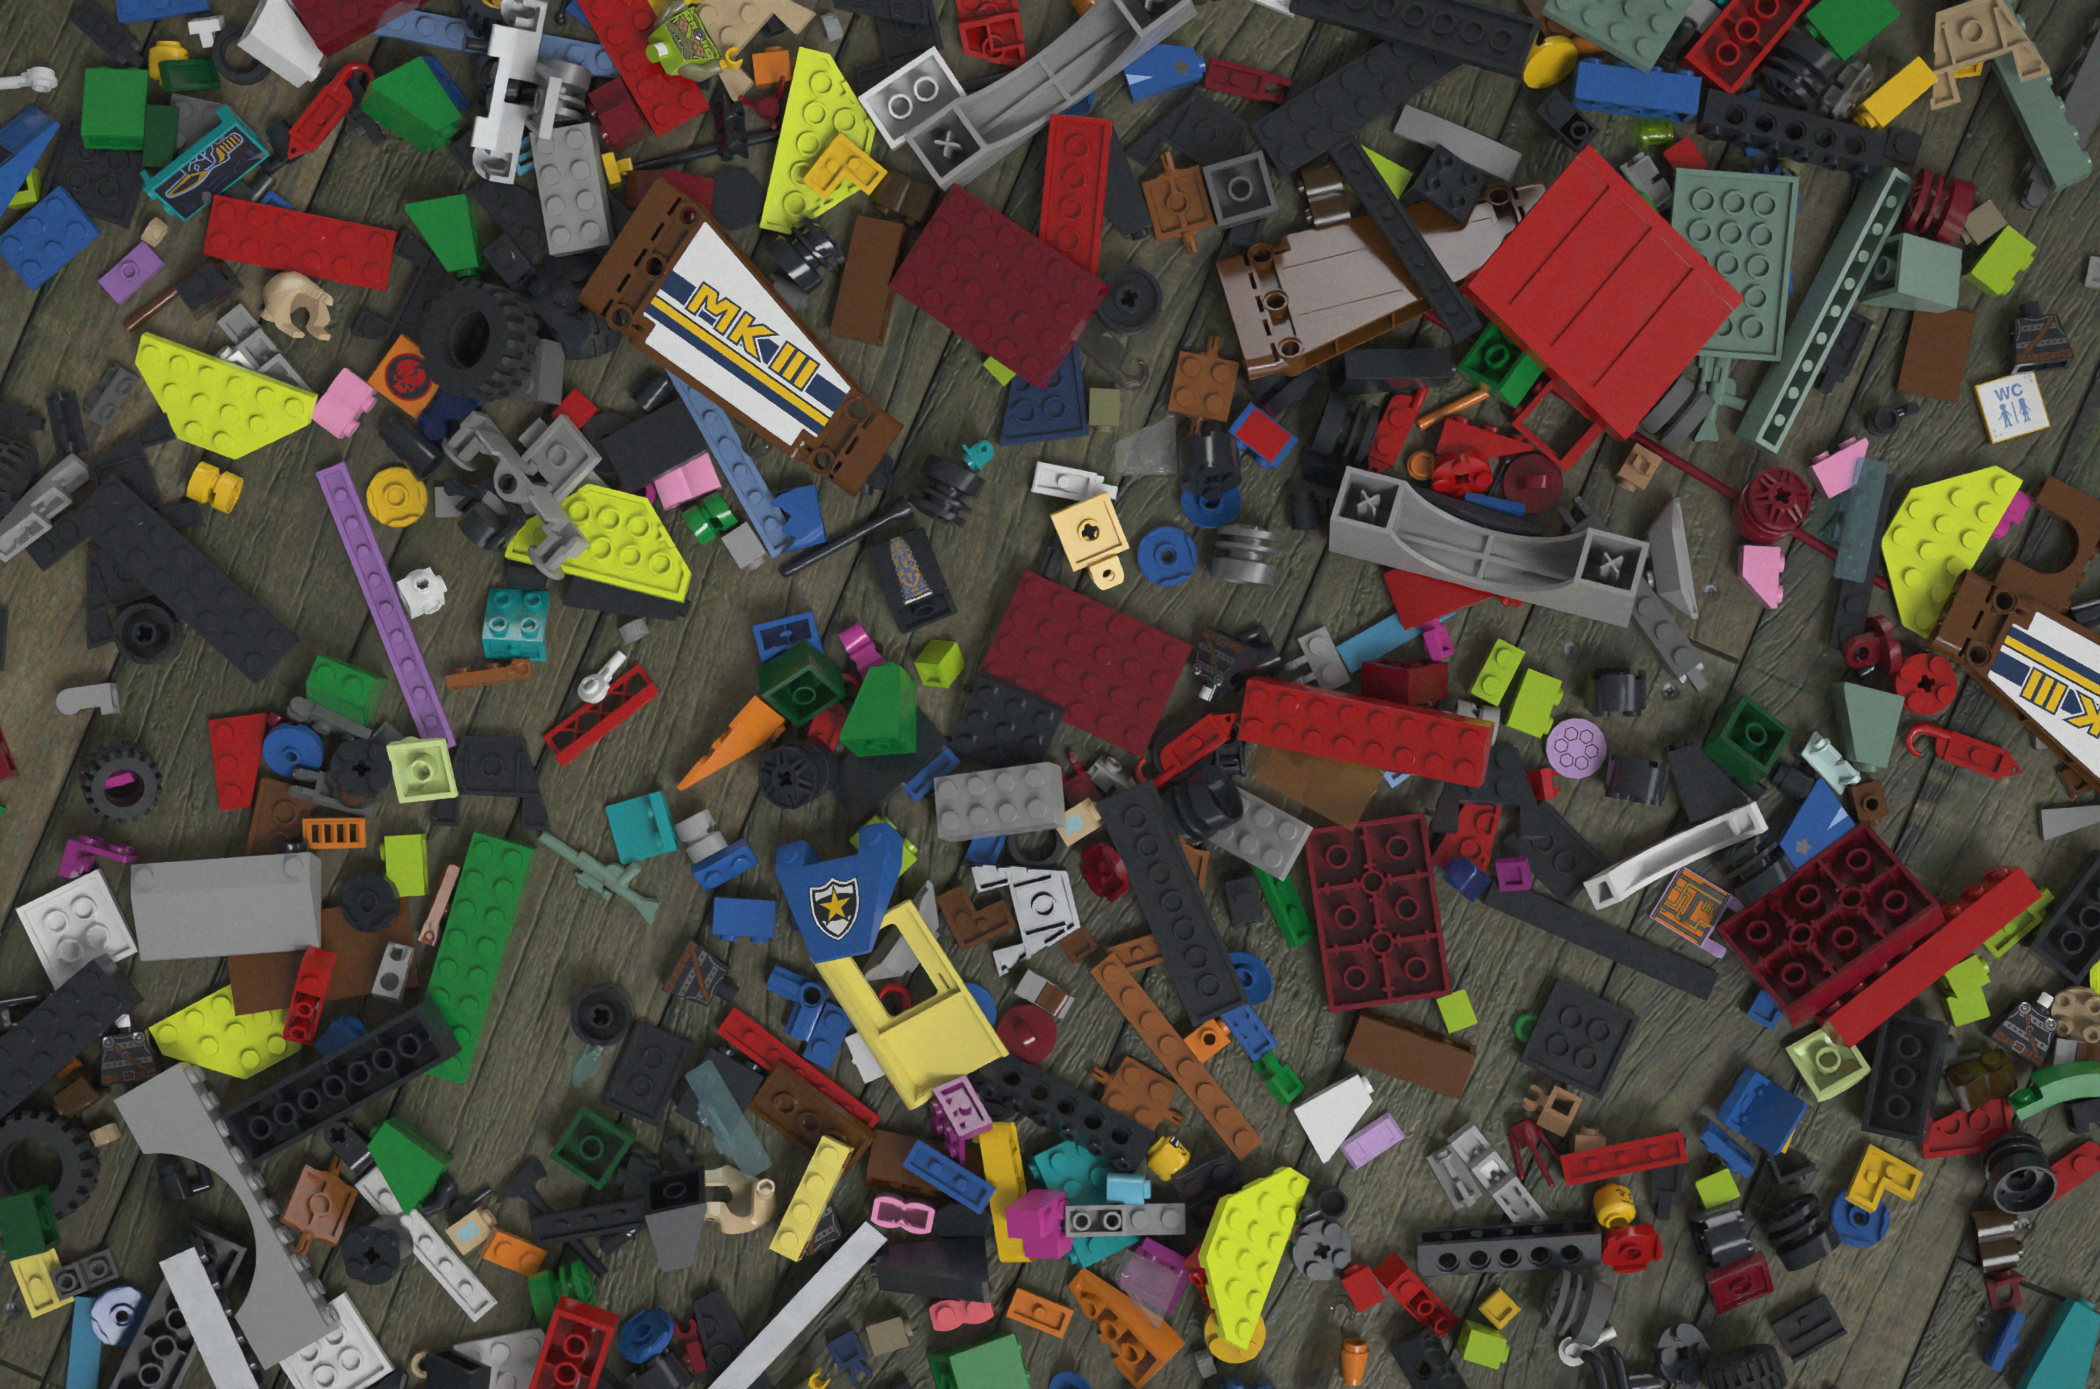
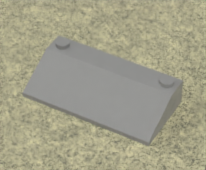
[131,852,321,962]

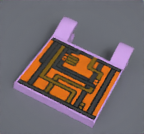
[1649,866,1744,958]

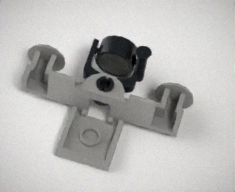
[462,0,562,185]
[441,410,602,580]

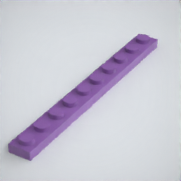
[316,462,458,749]

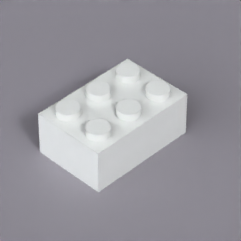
[858,46,967,151]

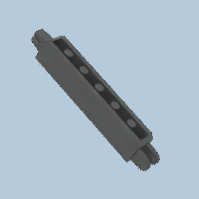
[2020,17,2100,210]
[1556,494,1709,692]

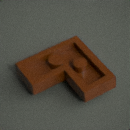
[936,884,1017,952]

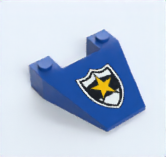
[775,821,903,964]

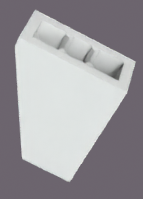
[237,0,323,88]
[1292,1072,1374,1163]

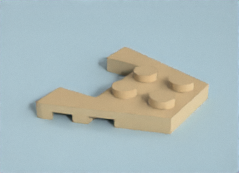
[695,0,816,102]
[1930,0,2051,111]

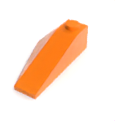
[677,695,787,791]
[1068,1268,1185,1389]

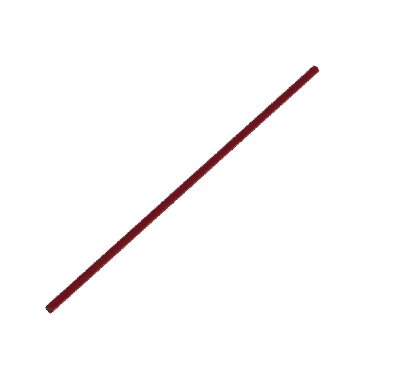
[1421,310,1889,591]

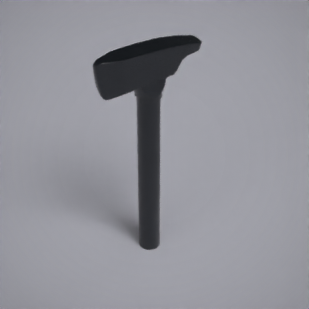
[496,1158,608,1279]

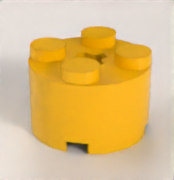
[1203,1309,1266,1363]

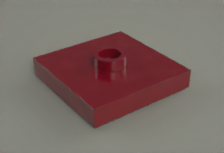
[1705,1250,1774,1315]

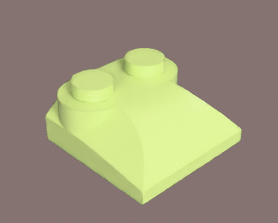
[386,736,458,803]
[1785,1028,1871,1102]

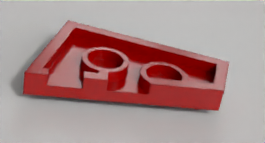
[208,712,270,811]
[1431,804,1502,892]
[1920,1095,2013,1159]

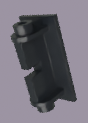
[713,94,749,162]
[45,391,88,457]

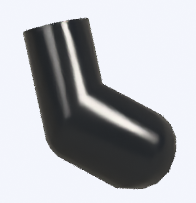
[422,1175,458,1217]

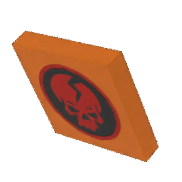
[367,333,440,419]

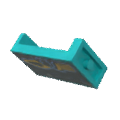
[140,104,270,222]

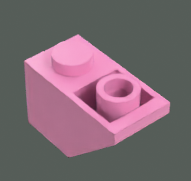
[1806,436,1869,500]
[1737,545,1785,609]

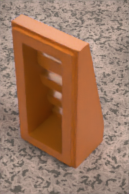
[302,816,366,849]

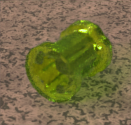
[1638,119,1674,149]

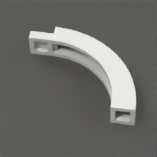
[1583,801,1768,911]

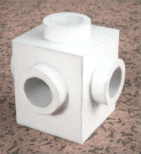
[396,567,447,619]

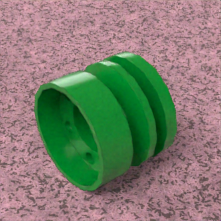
[528,1259,598,1335]

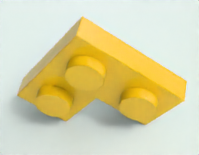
[802,133,888,200]
[1844,1144,1923,1213]

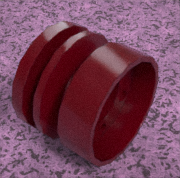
[1901,167,1975,244]
[1732,467,1812,545]

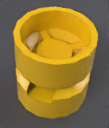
[186,461,244,514]

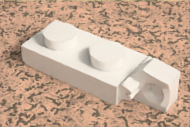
[1031,461,1118,502]

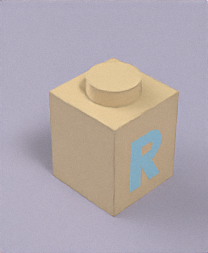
[1056,797,1104,847]
[445,1205,497,1255]

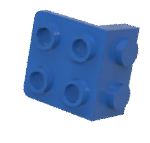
[1715,1067,1807,1155]

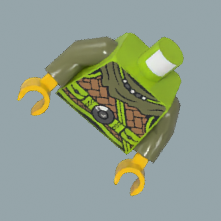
[646,0,743,82]

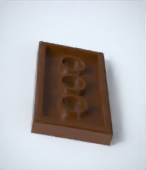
[747,1061,877,1180]

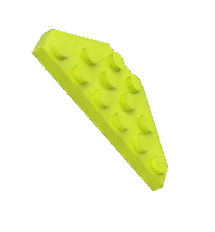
[759,47,876,234]
[135,332,318,460]
[1881,466,2023,639]
[505,483,692,603]
[149,984,303,1080]
[1198,1166,1310,1351]

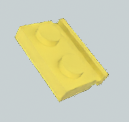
[10,1248,75,1318]

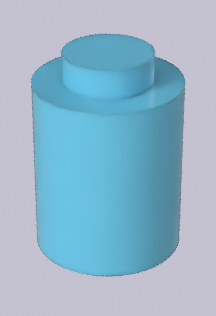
[1107,1173,1151,1205]

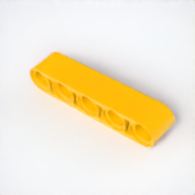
[979,1121,1034,1263]

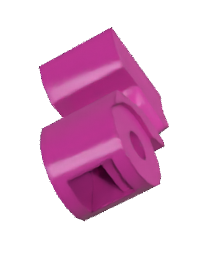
[838,621,885,680]

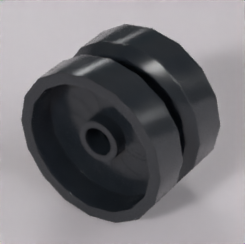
[1096,265,1163,337]
[1245,360,1323,419]

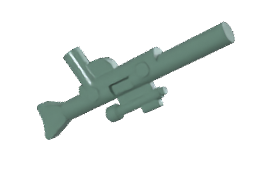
[1694,356,1747,442]
[539,830,662,924]

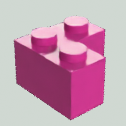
[1005,1189,1073,1259]

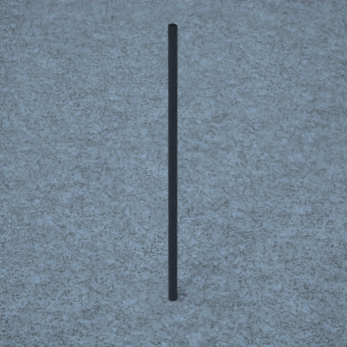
[632,68,1016,171]

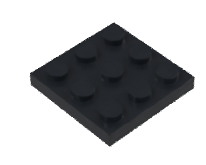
[39,112,150,229]
[948,670,1066,769]
[1518,978,1641,1100]

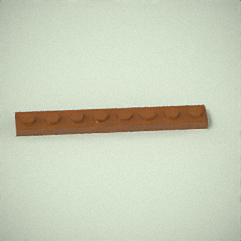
[1088,952,1263,1161]

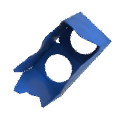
[768,484,828,554]

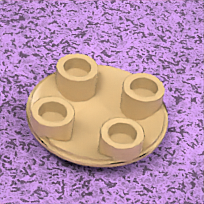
[2050,986,2100,1043]

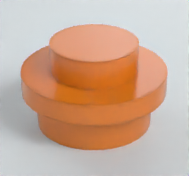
[1407,450,1436,481]

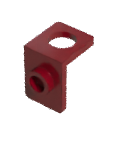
[1984,1268,2025,1311]

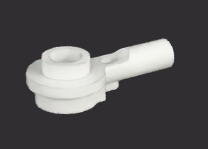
[0,67,58,92]
[578,650,627,704]
[1558,1325,1617,1366]

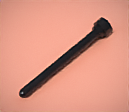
[780,495,915,578]

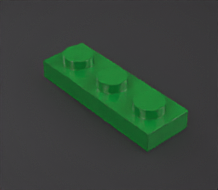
[1252,865,1316,949]

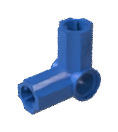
[766,964,829,1042]

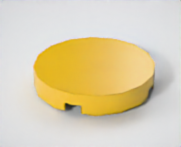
[1522,35,1578,89]
[366,467,428,528]

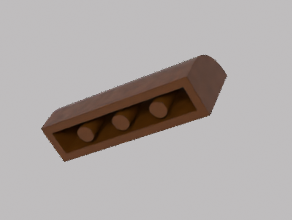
[829,215,910,348]
[1344,1008,1476,1099]
[865,1129,986,1201]

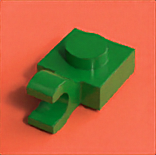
[1252,1051,1305,1107]

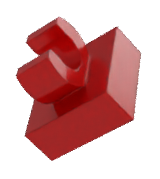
[1526,768,1560,801]

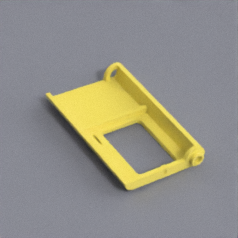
[809,899,1009,1110]

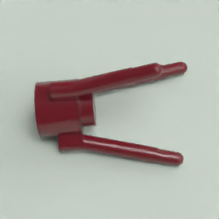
[738,76,786,130]
[1507,1117,1562,1187]

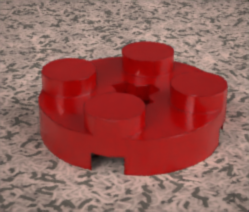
[1430,449,1493,501]
[1601,1223,1663,1273]

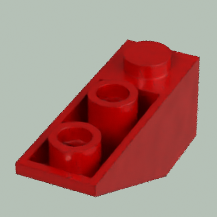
[1433,415,1534,459]
[282,945,338,1046]
[1372,1251,1460,1339]

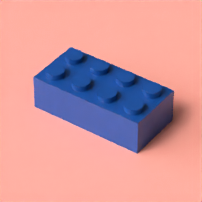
[1567,58,1702,124]

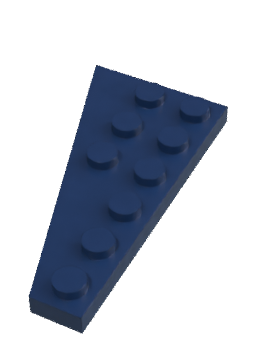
[999,339,1089,447]

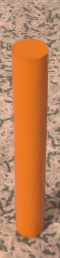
[1416,389,1491,431]

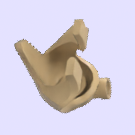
[260,271,334,340]
[704,1165,777,1234]

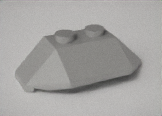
[1643,497,1699,620]
[861,879,940,981]

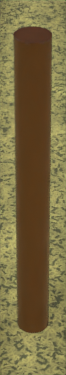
[123,256,225,334]

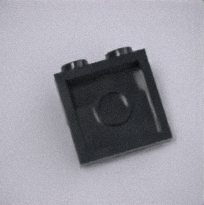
[1170,1146,1245,1229]

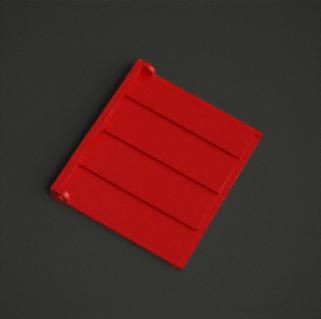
[1458,144,1744,441]

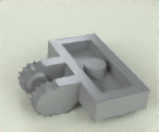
[1283,626,1351,690]

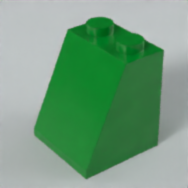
[359,56,462,154]
[404,194,487,281]
[306,655,388,728]
[840,662,917,757]
[367,1115,454,1215]
[927,1332,1031,1389]

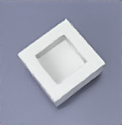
[188,15,226,48]

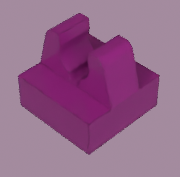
[1495,856,1532,892]

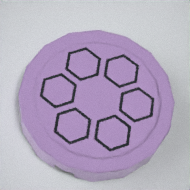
[1545,718,1607,779]

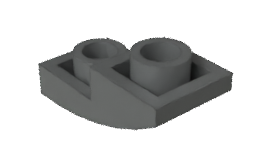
[49,1247,123,1301]

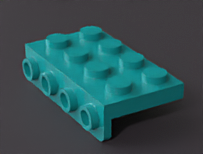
[1026,1128,1142,1269]

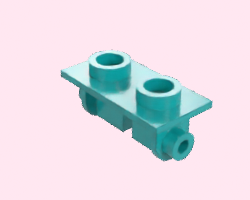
[961,440,994,474]

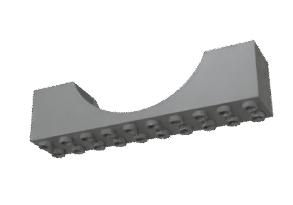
[904,0,1198,193]
[1329,466,1650,628]
[114,1062,341,1370]

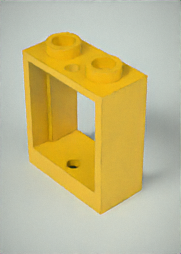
[1850,56,1939,131]

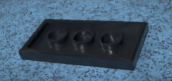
[829,705,951,825]

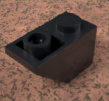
[1530,89,1600,154]

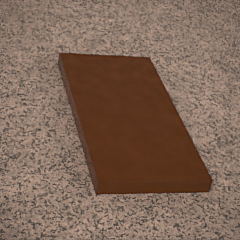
[227,896,420,1016]

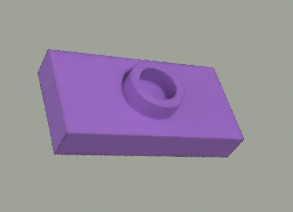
[98,241,166,305]

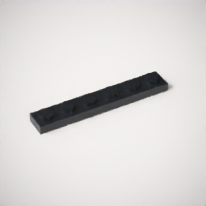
[1827,469,1895,654]

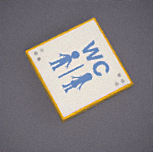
[1972,373,2051,445]

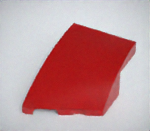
[956,0,1028,69]
[1383,568,1495,631]

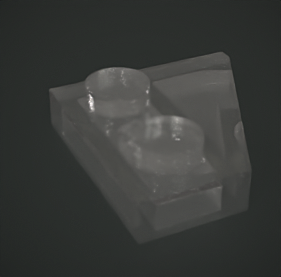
[1115,414,1177,476]
[1113,1249,1181,1330]

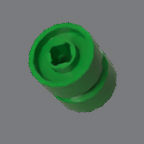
[681,490,738,546]

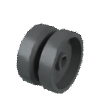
[1638,373,1715,452]

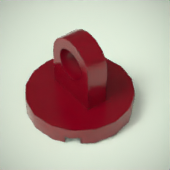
[1502,454,1564,515]
[1841,614,1902,676]
[1081,841,1129,902]
[997,1004,1057,1064]

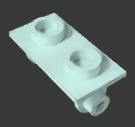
[1801,732,1861,795]

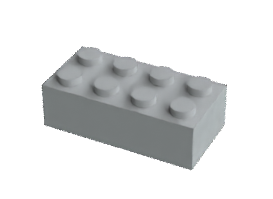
[529,122,615,257]
[934,762,1066,842]

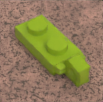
[1982,887,2055,959]

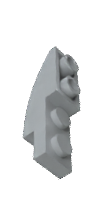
[1065,1203,1186,1237]

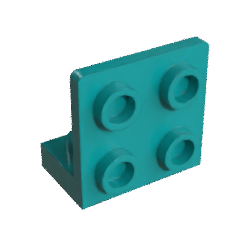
[482,588,550,662]
[606,790,681,865]

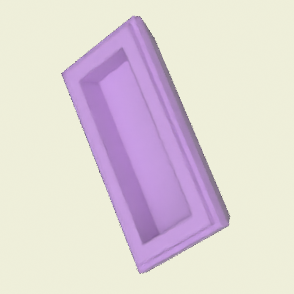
[1339,1111,1405,1170]

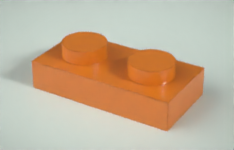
[479,1227,548,1277]
[1006,1286,1074,1339]

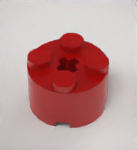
[1887,653,1957,714]

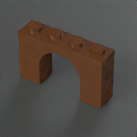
[1988,475,2100,615]

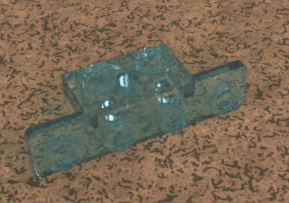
[1830,457,1888,583]
[685,1060,772,1180]

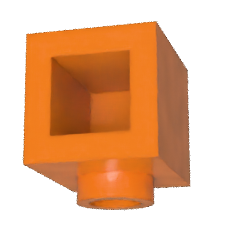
[752,46,796,90]
[1182,1018,1231,1064]

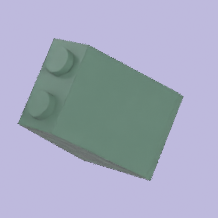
[1859,232,1962,313]
[1831,682,1905,773]

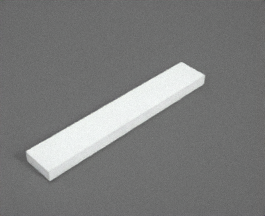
[354,1166,499,1322]

